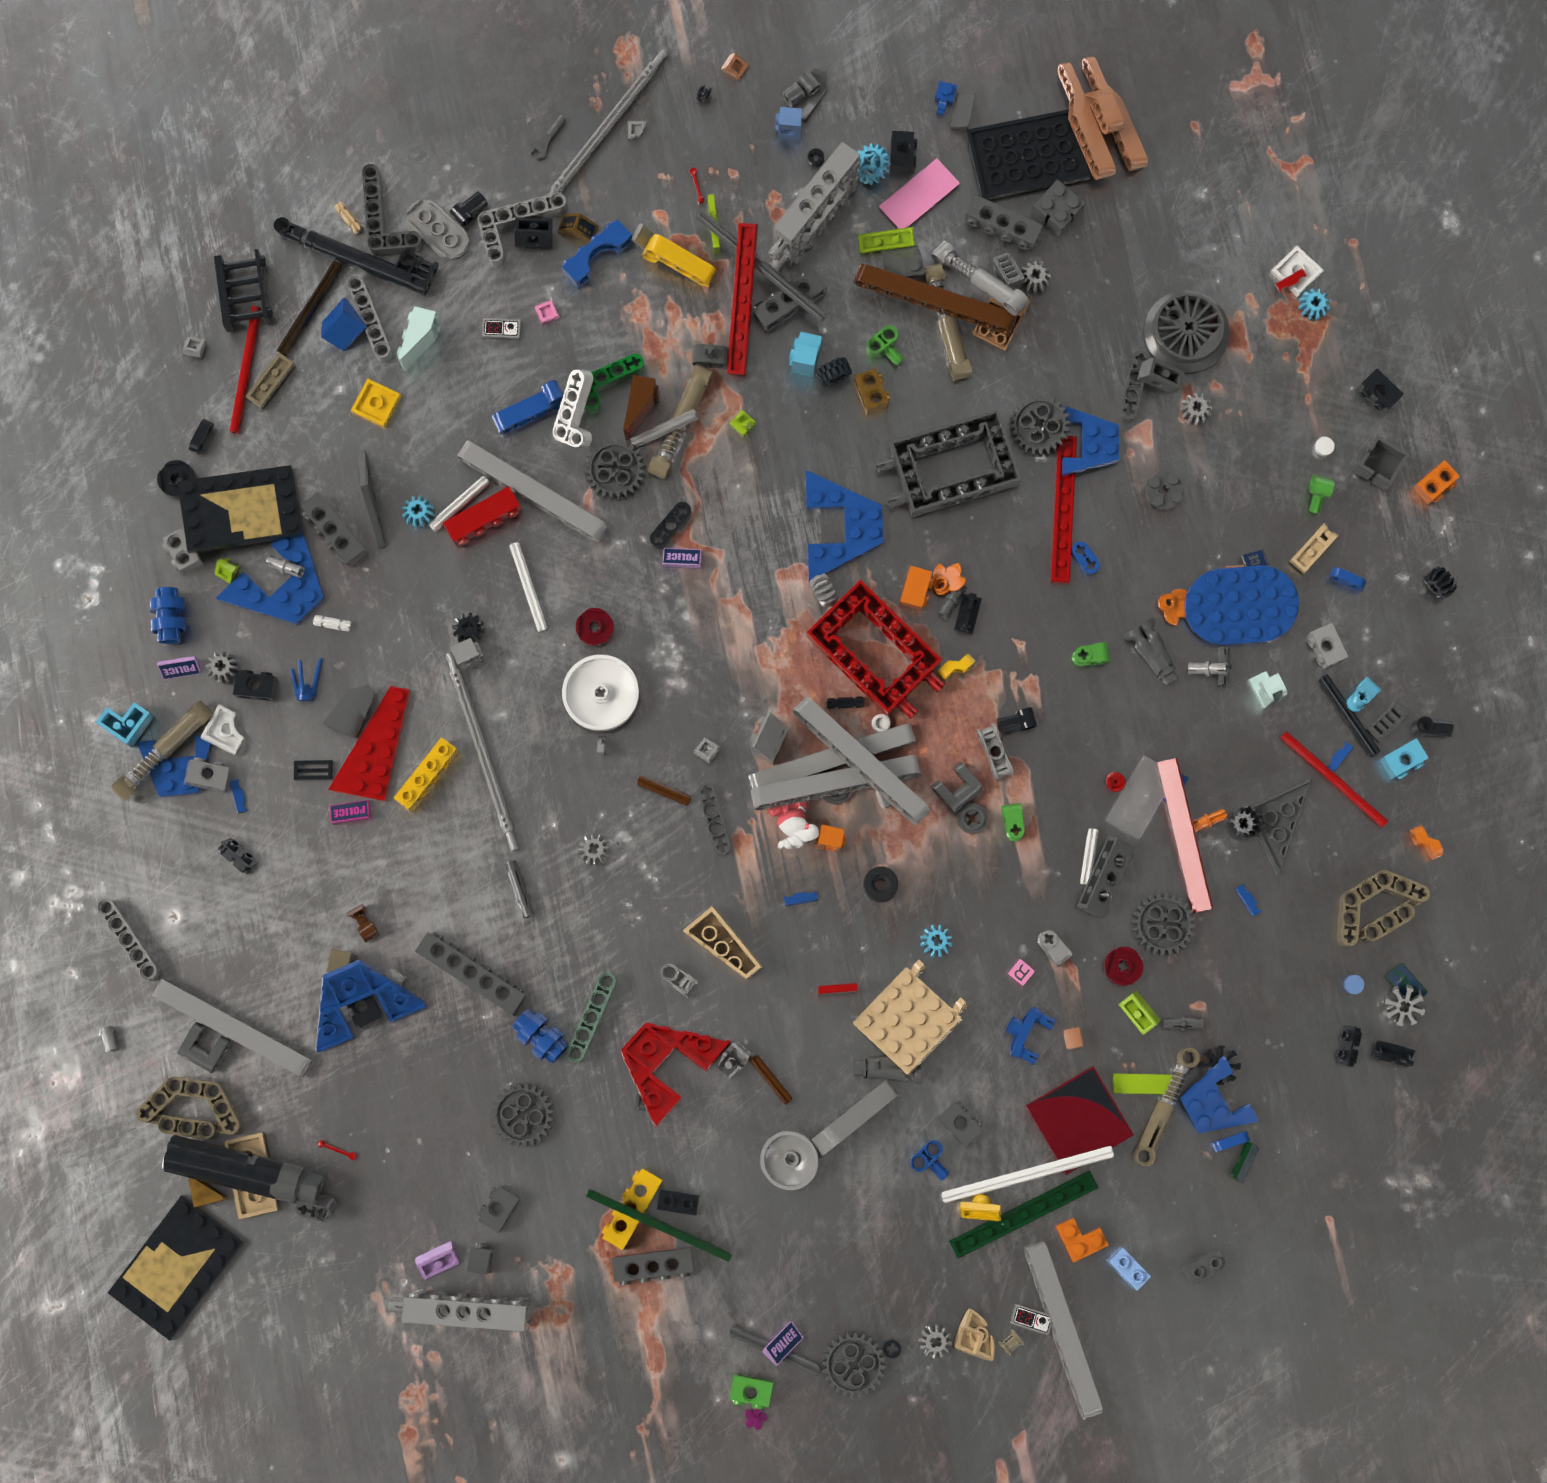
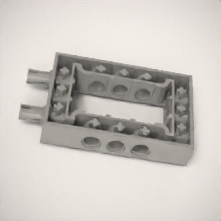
[767,142,861,272]
[385,1290,534,1331]

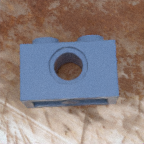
[775,107,803,141]

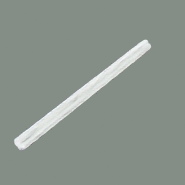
[942,1146,1114,1203]

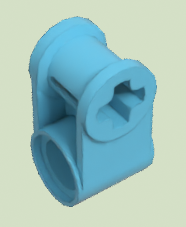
[1347,677,1381,712]

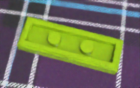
[707,194,721,254]
[857,227,915,253]
[1112,1074,1172,1094]

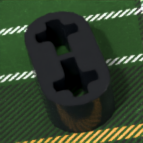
[188,419,214,454]

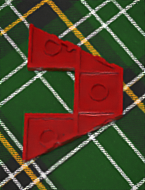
[621,1022,731,1128]

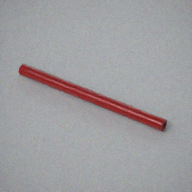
[229,306,261,434]
[1280,731,1388,827]

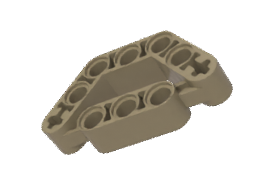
[1337,870,1430,948]
[136,1076,243,1139]

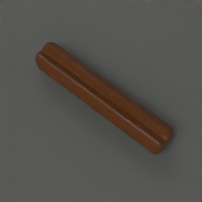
[637,775,691,806]
[750,1054,792,1105]

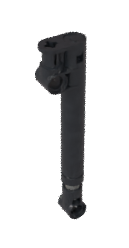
[273,217,439,296]

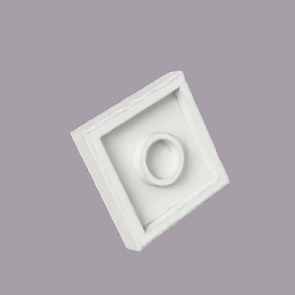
[1270,246,1324,298]

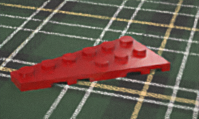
[328,686,410,802]

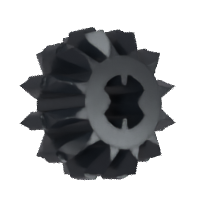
[1424,566,1457,599]
[452,612,485,643]
[1230,806,1264,839]

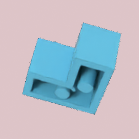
[789,332,822,377]
[95,702,155,747]

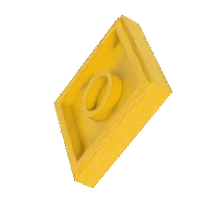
[351,378,402,428]

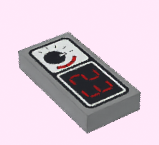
[482,318,521,340]
[1010,1304,1052,1336]

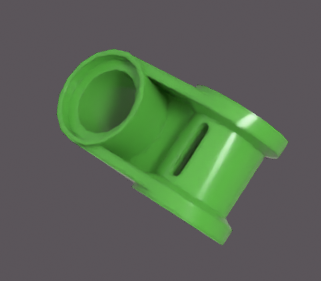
[1072,642,1110,666]
[1001,803,1025,842]

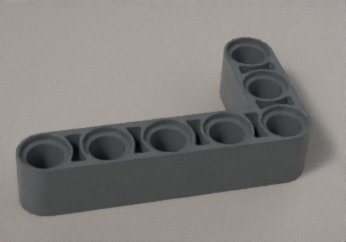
[362,164,423,257]

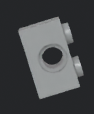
[1307,623,1348,669]
[184,758,229,792]

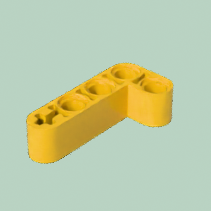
[642,234,717,287]

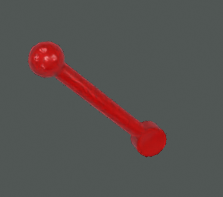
[690,168,705,204]
[318,1140,357,1160]

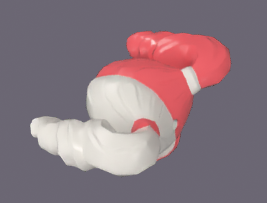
[768,801,820,850]

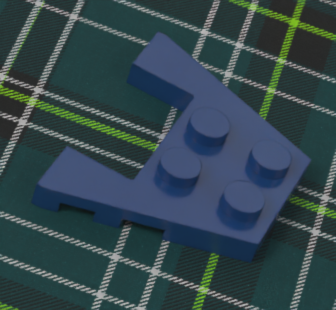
[1062,406,1119,476]
[137,735,211,797]
[1180,1056,1259,1133]

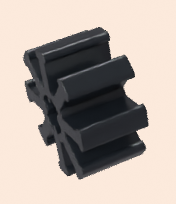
[1198,1045,1241,1086]

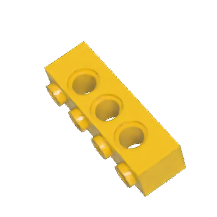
[394,737,459,812]
[601,1168,663,1250]

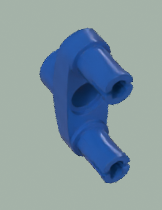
[1006,1006,1056,1065]

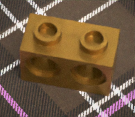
[854,368,891,415]

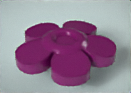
[744,1408,767,1430]

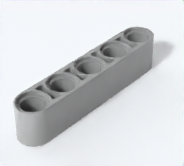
[347,275,393,363]
[97,899,161,981]

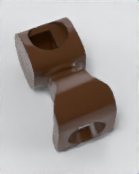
[347,904,379,943]

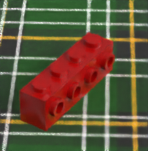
[443,486,522,546]

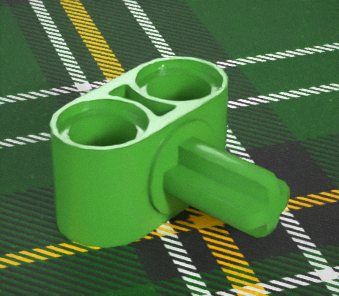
[866,325,903,365]
[1309,474,1335,514]

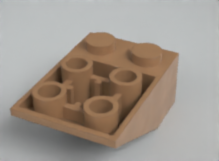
[972,287,1033,351]

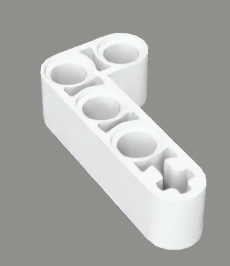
[553,370,593,447]

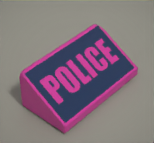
[330,800,371,825]

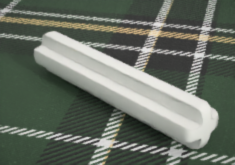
[1080,828,1099,885]

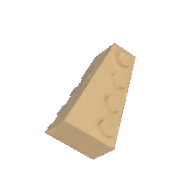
[683,906,764,979]

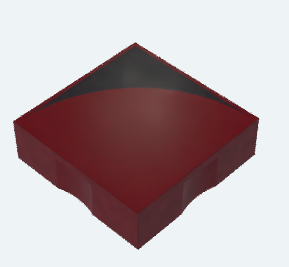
[1024,1066,1134,1175]

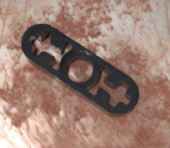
[650,502,691,549]

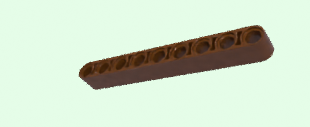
[853,264,1017,334]

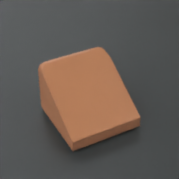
[721,53,749,80]
[1063,1027,1083,1049]

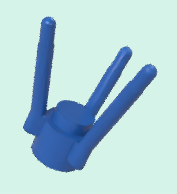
[290,658,322,701]

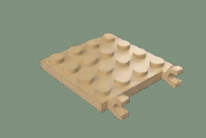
[853,960,968,1076]

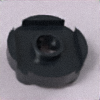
[157,460,196,499]

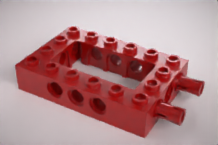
[806,579,946,719]

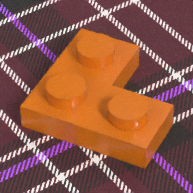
[1055,1218,1109,1263]

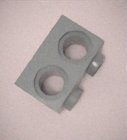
[162,527,203,575]
[450,638,484,672]

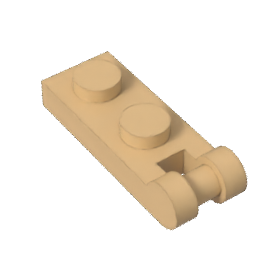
[1289,523,1339,574]

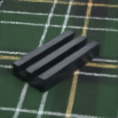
[294,760,333,781]

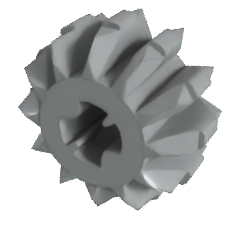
[1021,261,1051,293]
[1180,392,1213,426]
[810,573,838,607]
[205,651,239,684]
[578,833,611,866]
[918,1324,953,1359]

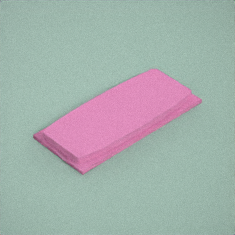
[879,158,960,229]

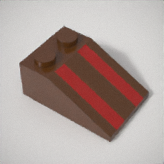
[623,375,660,440]

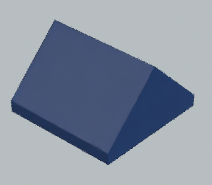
[321,297,367,351]

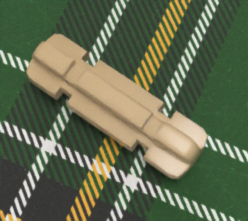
[334,201,363,234]

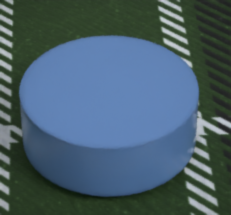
[1343,975,1364,995]

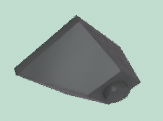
[881,245,924,282]

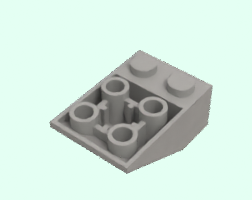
[750,711,789,765]

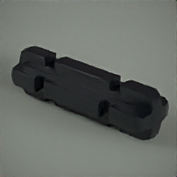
[827,696,864,709]

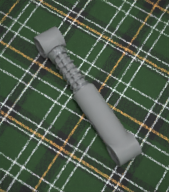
[931,241,1029,316]

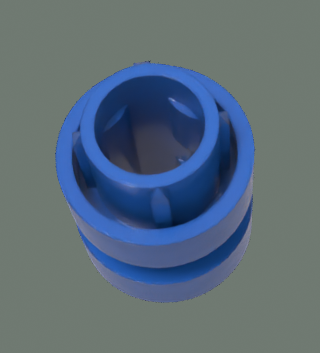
[150,587,186,644]
[512,1009,568,1063]

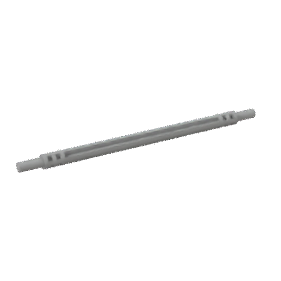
[541,49,668,208]
[446,652,519,851]

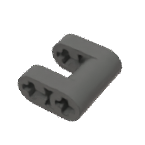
[931,762,984,814]
[178,1022,231,1073]

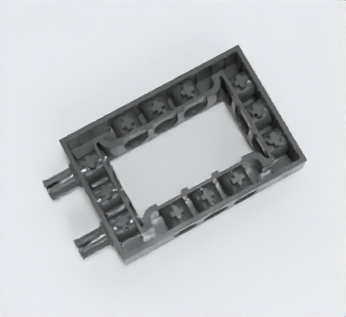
[875,410,1021,518]

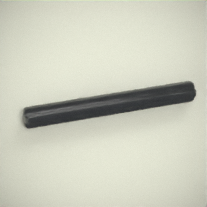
[1319,674,1380,757]

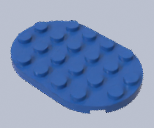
[1184,565,1299,645]

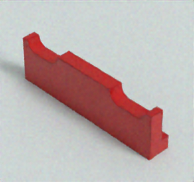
[1274,268,1307,292]

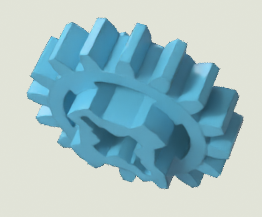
[858,143,891,185]

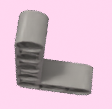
[477,192,567,268]
[811,1079,899,1159]

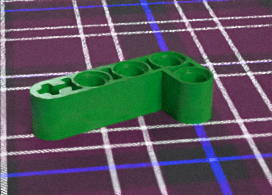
[578,354,645,414]

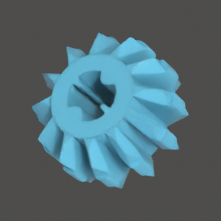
[1298,288,1331,321]
[402,495,434,528]
[920,925,953,957]

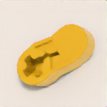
[937,654,976,680]

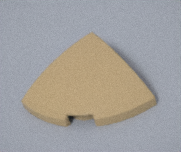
[952,1309,995,1361]

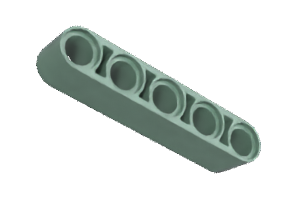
[567,972,617,1063]

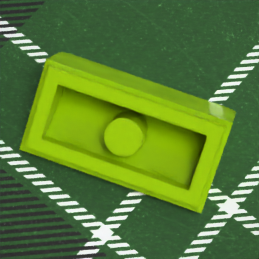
[1118,990,1161,1035]

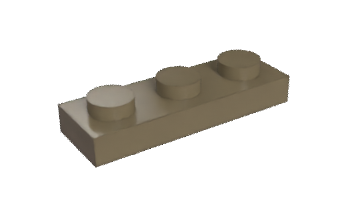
[245,352,295,409]

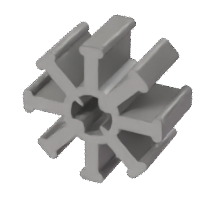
[1385,985,1425,1026]

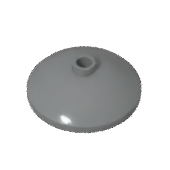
[760,1131,819,1190]

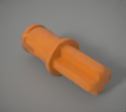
[1193,809,1228,832]

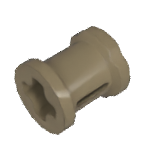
[998,1330,1024,1356]

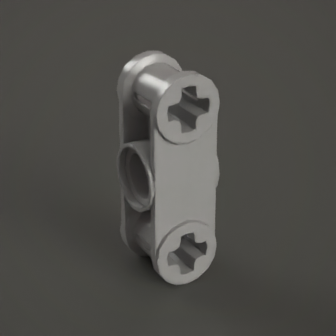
[976,723,1014,781]

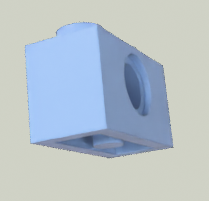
[1106,1247,1151,1291]

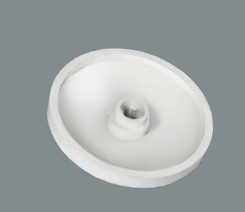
[562,655,639,731]

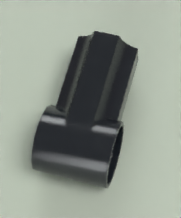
[449,191,488,227]
[996,707,1037,734]
[1411,716,1454,737]

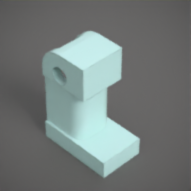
[1248,671,1287,709]

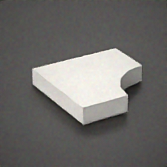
[200,704,244,755]

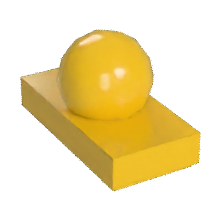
[960,1193,1001,1221]

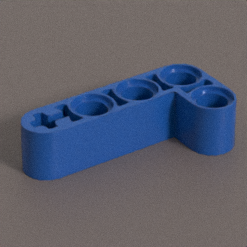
[492,380,563,434]

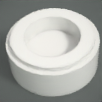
[1314,437,1334,457]
[872,714,891,733]

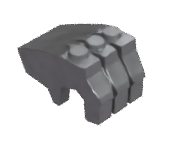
[716,1041,752,1079]

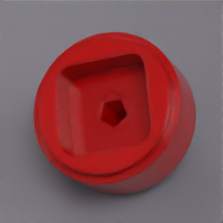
[1105,771,1126,792]

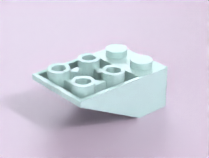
[397,306,441,371]

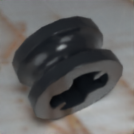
[696,84,712,103]
[808,148,824,167]
[883,1340,901,1358]

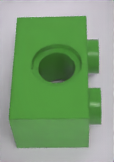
[729,1374,773,1410]

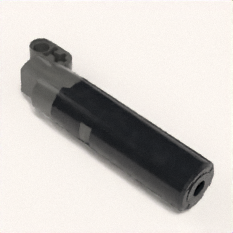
[162,1135,337,1222]

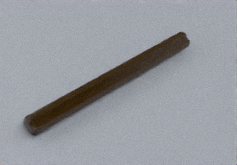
[276,260,342,357]

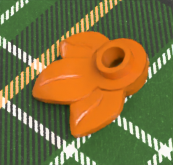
[933,563,967,595]
[1158,589,1187,626]

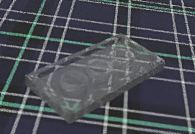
[1105,755,1165,841]

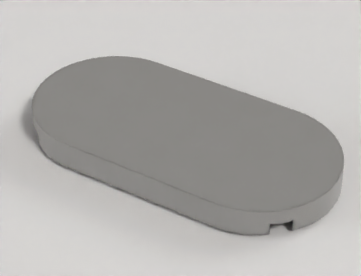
[406,199,470,260]

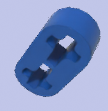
[1071,542,1100,575]
[1330,567,1367,591]
[1212,1131,1250,1152]

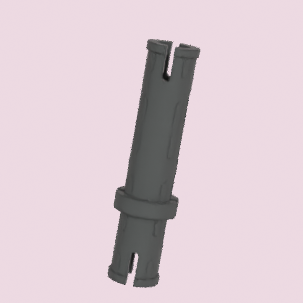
[504,860,535,919]

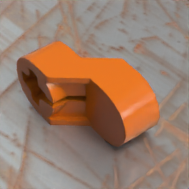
[1410,825,1444,860]

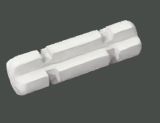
[313,615,351,632]

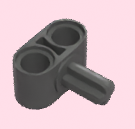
[692,343,729,368]

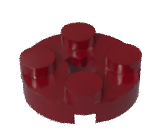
[576,608,614,646]
[1104,947,1144,986]

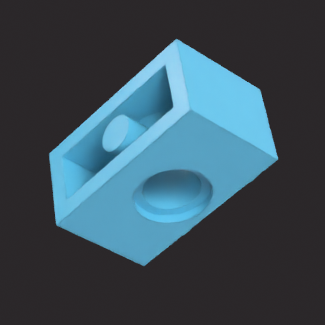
[1380,738,1428,780]

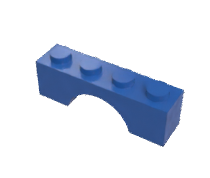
[562,219,633,288]

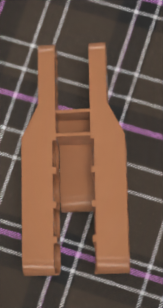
[1058,56,1148,180]

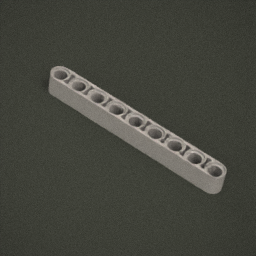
[457,441,608,542]
[792,697,931,825]
[748,723,916,789]
[751,755,921,810]
[152,979,312,1077]
[1024,1241,1103,1420]

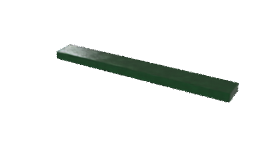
[949,1170,1099,1259]
[584,1188,732,1262]

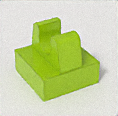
[730,410,756,437]
[215,558,239,584]

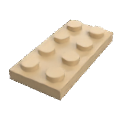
[223,1132,279,1219]

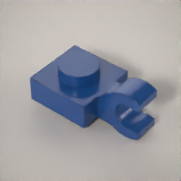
[935,81,957,115]

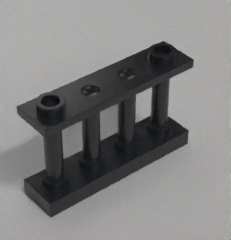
[214,249,273,332]

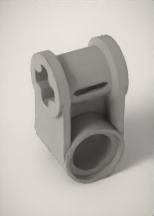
[1037,930,1073,968]
[661,964,698,997]

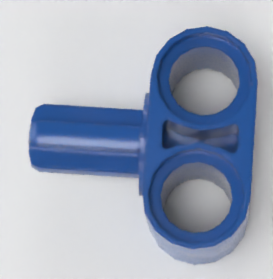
[910,1140,949,1181]

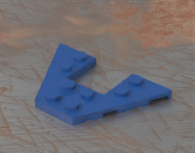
[806,471,884,583]
[216,526,324,625]
[316,960,426,1053]

